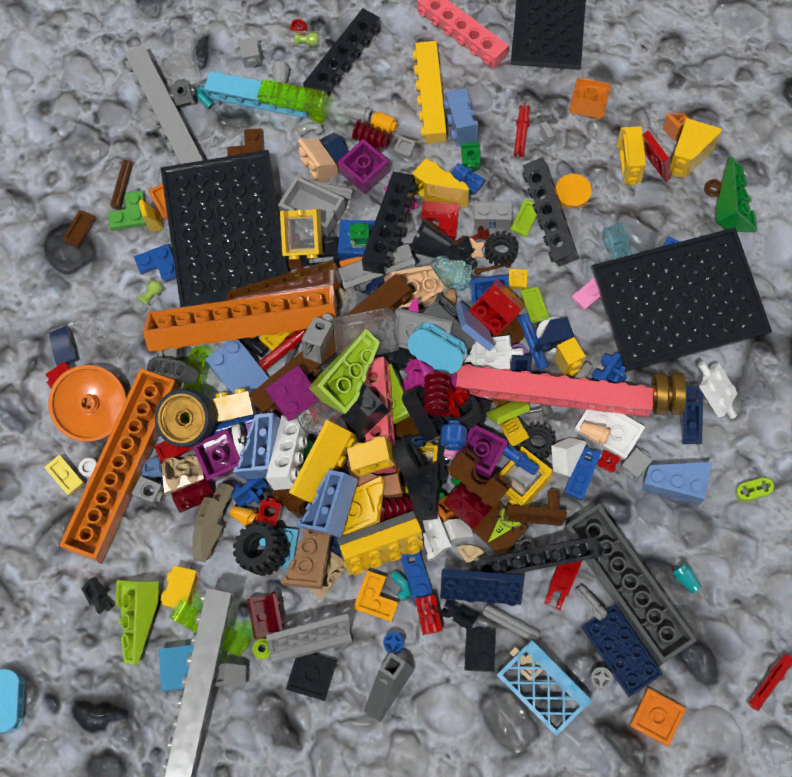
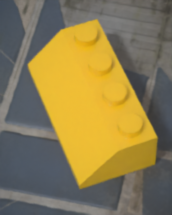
[289,420,356,503]

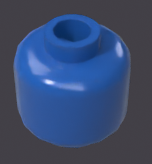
[441,420,467,451]

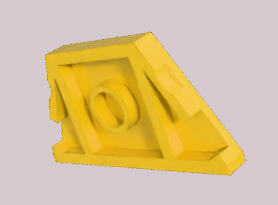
[341,476,385,537]

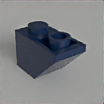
[533,317,575,352]

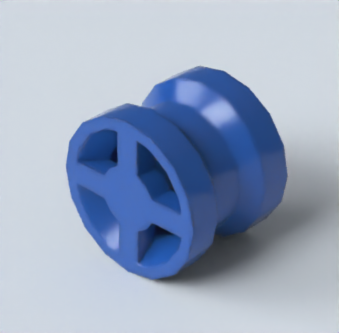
[383,632,404,655]

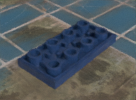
[440,569,524,606]
[581,605,663,698]

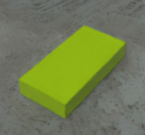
[510,199,538,238]
[520,286,549,323]
[487,401,530,425]

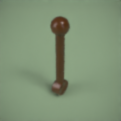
[474,262,512,275]

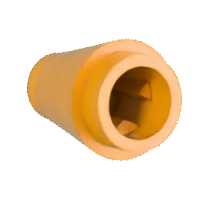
[229,505,258,527]

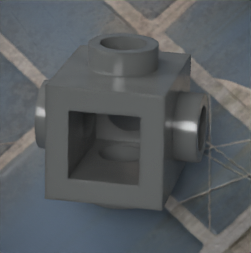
[169,79,196,109]

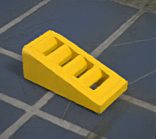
[139,200,164,233]
[499,417,529,447]

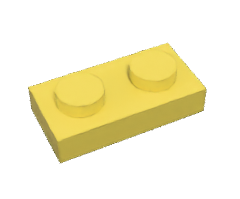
[44,455,84,497]

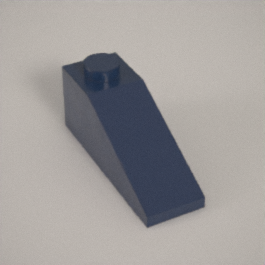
[680,383,703,444]

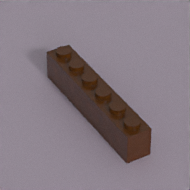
[226,259,341,301]

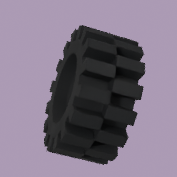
[484,231,518,267]
[520,423,556,461]

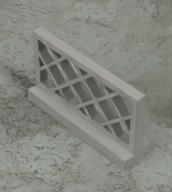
[266,614,352,664]

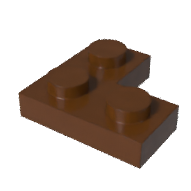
[227,128,264,156]

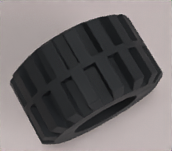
[233,521,289,576]

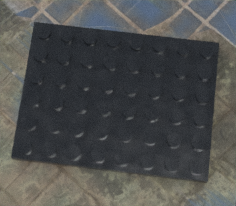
[160,150,288,307]
[591,227,772,373]

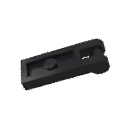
[437,439,449,485]

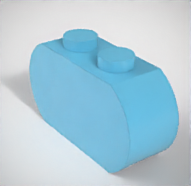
[408,322,467,374]
[0,669,25,734]

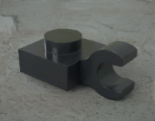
[451,236,477,270]
[81,577,113,614]
[440,600,480,630]

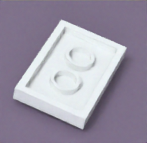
[574,410,645,461]

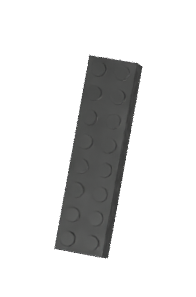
[564,504,697,666]

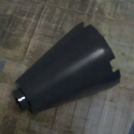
[410,218,457,262]

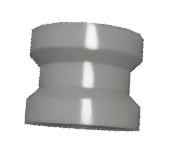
[590,667,612,690]

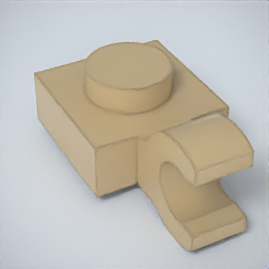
[510,646,543,681]

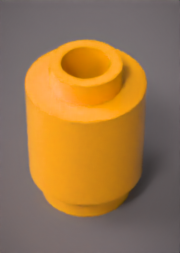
[370,112,398,134]

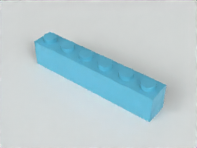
[204,71,313,119]

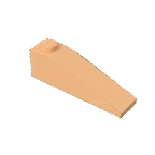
[384,261,463,308]

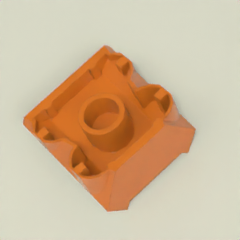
[569,77,611,120]

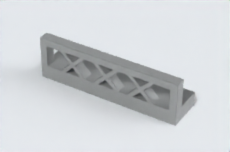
[337,243,415,289]

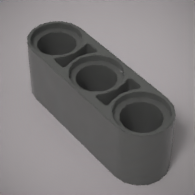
[147,357,198,384]

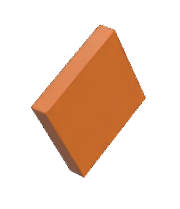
[629,688,686,747]

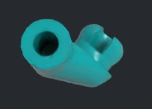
[196,85,214,109]
[390,571,412,601]

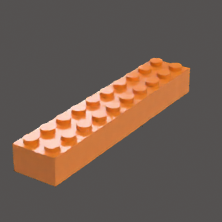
[143,285,337,352]
[59,368,180,564]

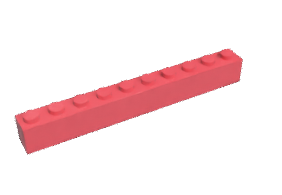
[456,364,653,417]

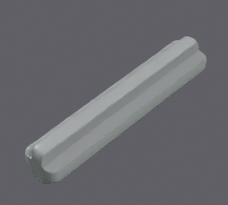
[303,178,353,199]
[483,605,540,642]

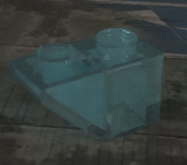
[602,223,632,260]
[430,256,472,291]

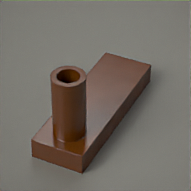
[503,490,567,526]

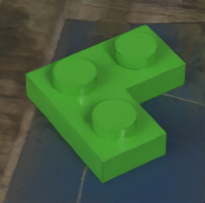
[108,191,147,231]

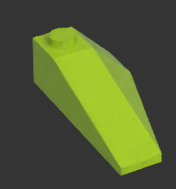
[309,329,380,414]
[116,580,160,665]

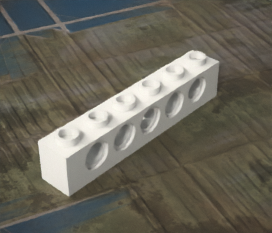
[266,409,312,490]

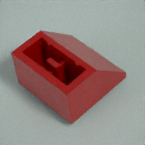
[468,278,525,336]

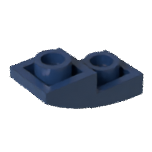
[49,326,76,366]

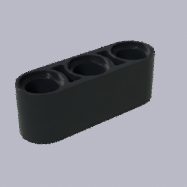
[402,386,445,443]

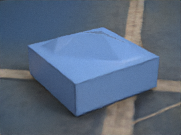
[142,457,162,479]

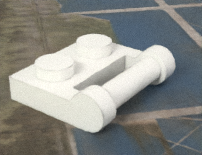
[418,515,452,561]

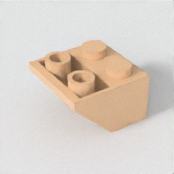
[298,138,338,182]

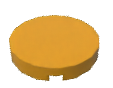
[556,174,592,209]

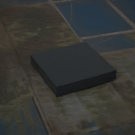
[286,654,337,702]

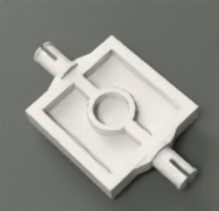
[463,335,524,371]
[698,361,737,419]

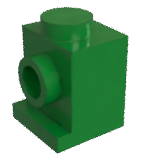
[461,142,481,172]
[350,223,370,248]

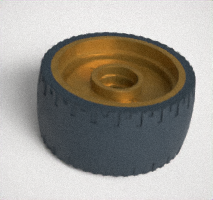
[154,389,217,447]

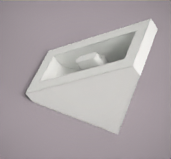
[551,438,586,477]
[442,519,474,545]

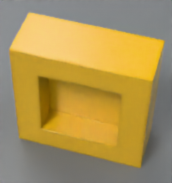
[508,269,528,290]

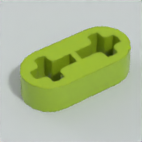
[735,478,774,502]

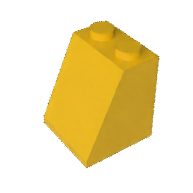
[670,118,722,178]

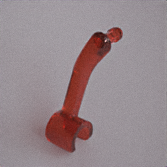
[451,226,490,241]

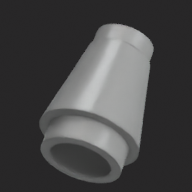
[272,61,289,86]
[346,106,374,123]

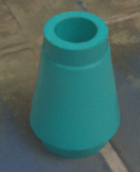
[672,563,702,594]

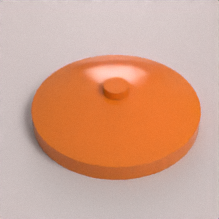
[48,365,127,442]

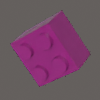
[338,139,390,194]
[264,366,319,421]
[455,425,508,480]
[193,429,240,483]

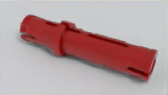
[513,104,530,158]
[258,329,306,372]
[747,653,792,712]

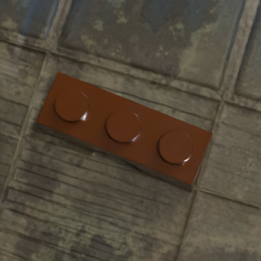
[447,447,512,508]

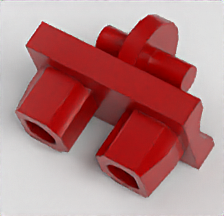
[442,379,469,418]
[415,595,443,636]

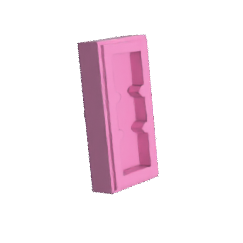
[572,278,601,311]

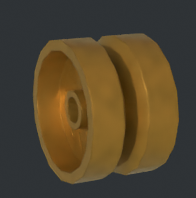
[651,372,686,415]

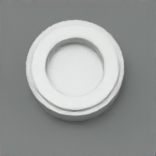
[79,458,97,478]

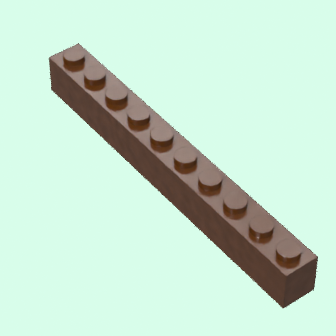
[248,273,412,414]

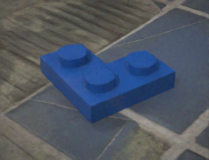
[134,243,176,284]

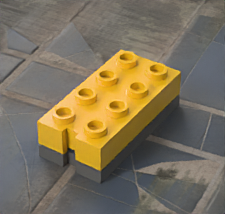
[337,511,424,576]

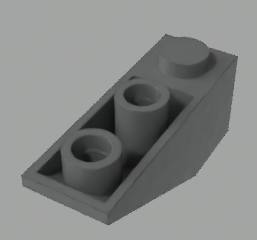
[364,652,415,722]

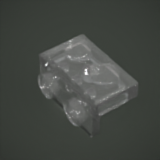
[296,399,343,435]

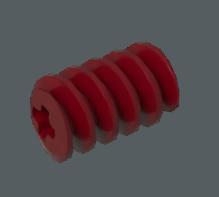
[352,118,393,152]
[424,371,449,416]
[374,497,414,525]

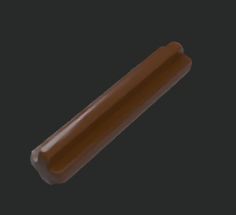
[110,160,132,210]

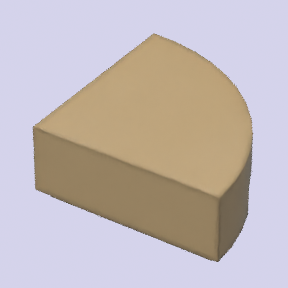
[456,545,484,565]

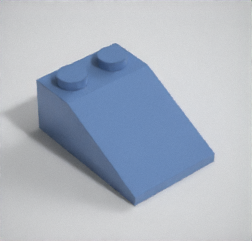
[205,340,269,394]

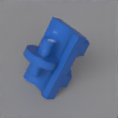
[451,163,485,195]
[592,353,627,384]
[231,478,268,507]

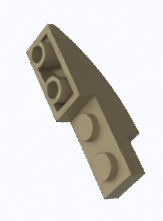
[192,483,234,563]

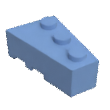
[443,88,478,147]
[233,413,281,480]
[642,462,712,505]
[296,470,358,538]

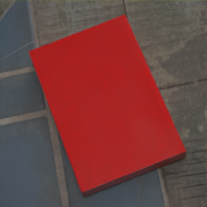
[642,130,672,182]

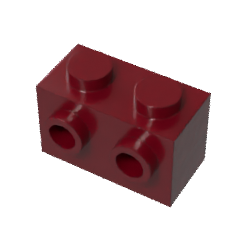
[443,482,492,530]

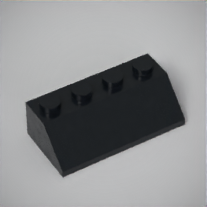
[317,354,390,439]

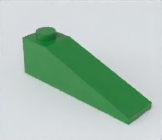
[716,157,757,233]

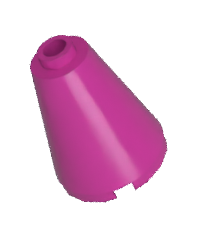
[404,359,457,392]

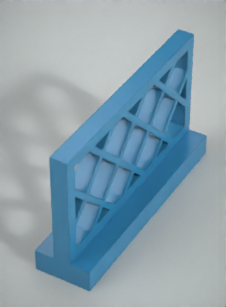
[497,639,592,736]

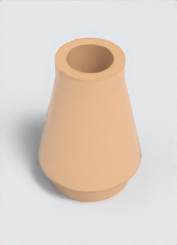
[580,422,611,445]

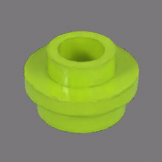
[252,639,270,660]

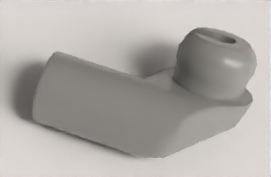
[296,122,324,137]

